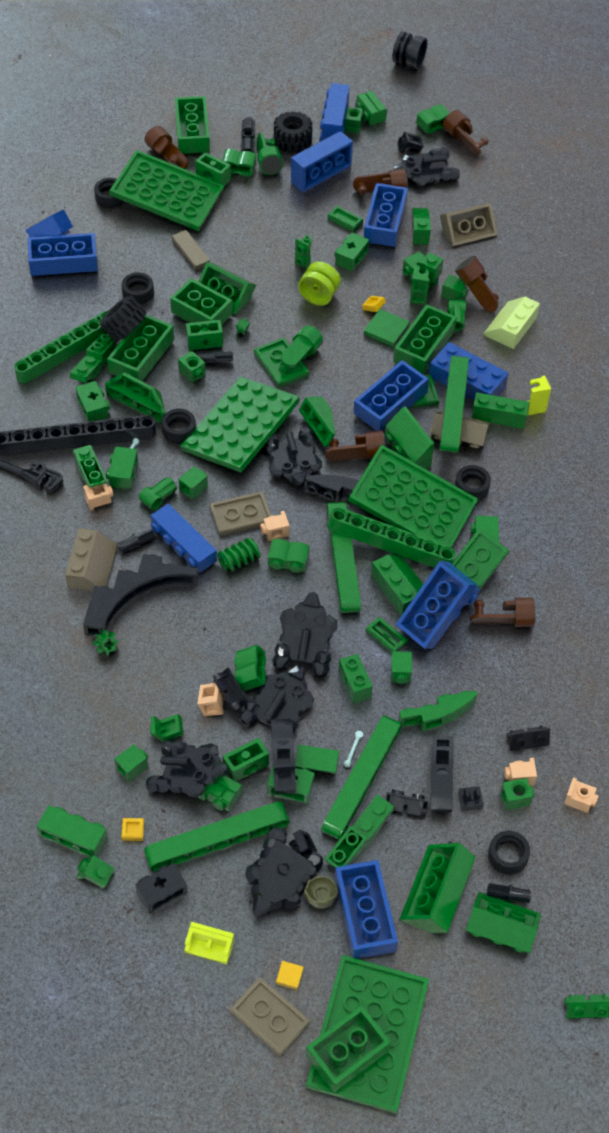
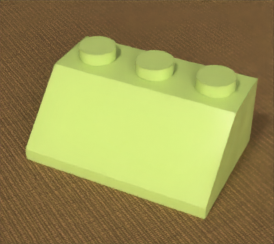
[483,297,540,349]

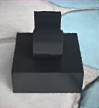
[458,786,484,811]
[289,829,317,855]

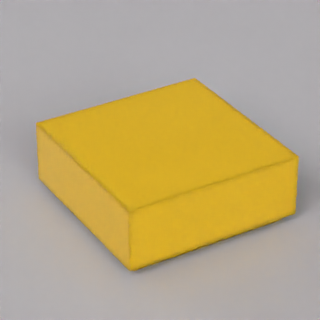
[362,296,386,312]
[121,818,144,841]
[276,961,304,990]

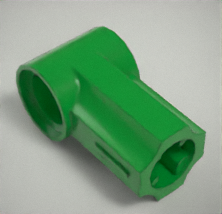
[447,300,466,332]
[138,477,177,511]

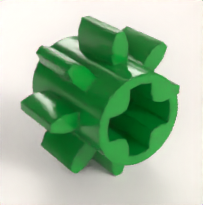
[93,630,119,656]

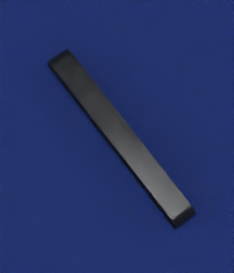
[0,415,156,456]

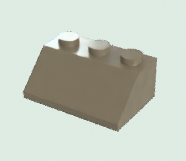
[439,202,498,246]
[430,411,490,448]
[65,528,118,591]

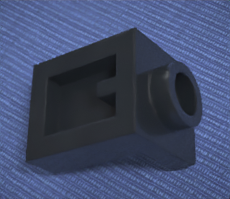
[397,132,424,154]

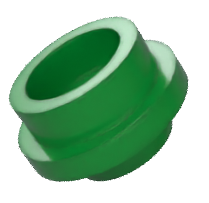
[235,318,250,335]

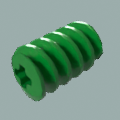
[217,538,261,572]

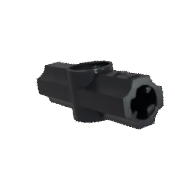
[241,117,255,153]

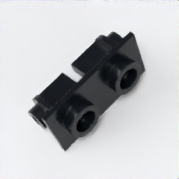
[213,667,250,711]
[506,725,550,751]
[386,789,429,817]

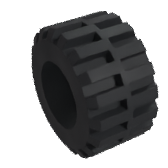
[273,111,313,152]
[100,296,146,341]

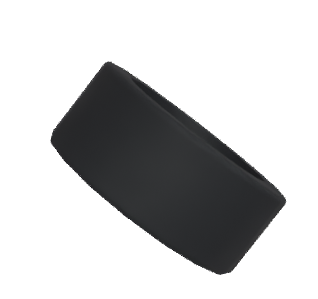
[94,178,124,208]
[121,272,154,304]
[161,408,196,443]
[455,465,491,500]
[488,830,530,874]

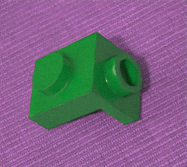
[150,714,184,742]
[76,855,115,888]

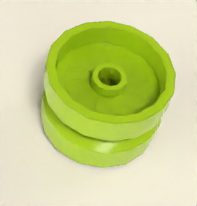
[298,262,341,306]

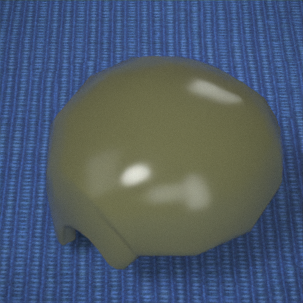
[304,876,338,909]

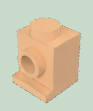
[83,483,113,511]
[260,511,290,541]
[197,683,224,717]
[504,758,537,786]
[564,777,599,813]

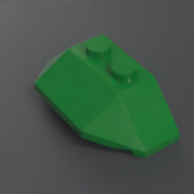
[105,372,165,424]

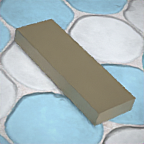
[172,230,210,270]

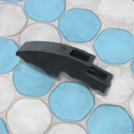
[305,475,359,502]
[271,719,296,794]
[431,736,454,812]

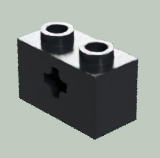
[135,863,188,914]

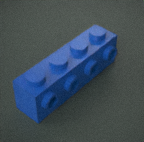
[151,503,217,573]

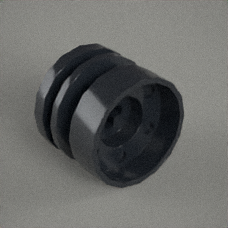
[392,31,428,69]

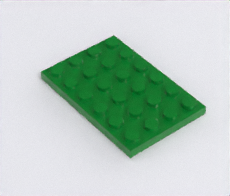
[109,150,224,231]
[180,377,300,472]
[348,444,478,547]
[306,955,429,1114]

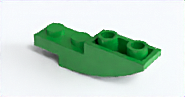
[70,333,117,383]
[398,691,477,731]
[324,794,395,868]

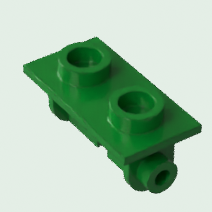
[295,235,312,269]
[564,994,609,1018]

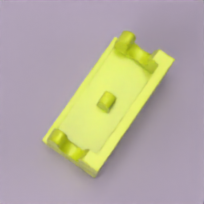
[527,376,551,415]
[184,922,234,964]

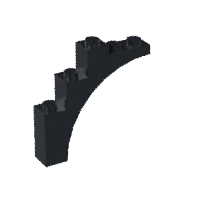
[83,554,199,637]

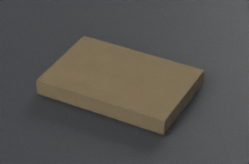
[209,491,272,537]
[229,977,311,1057]

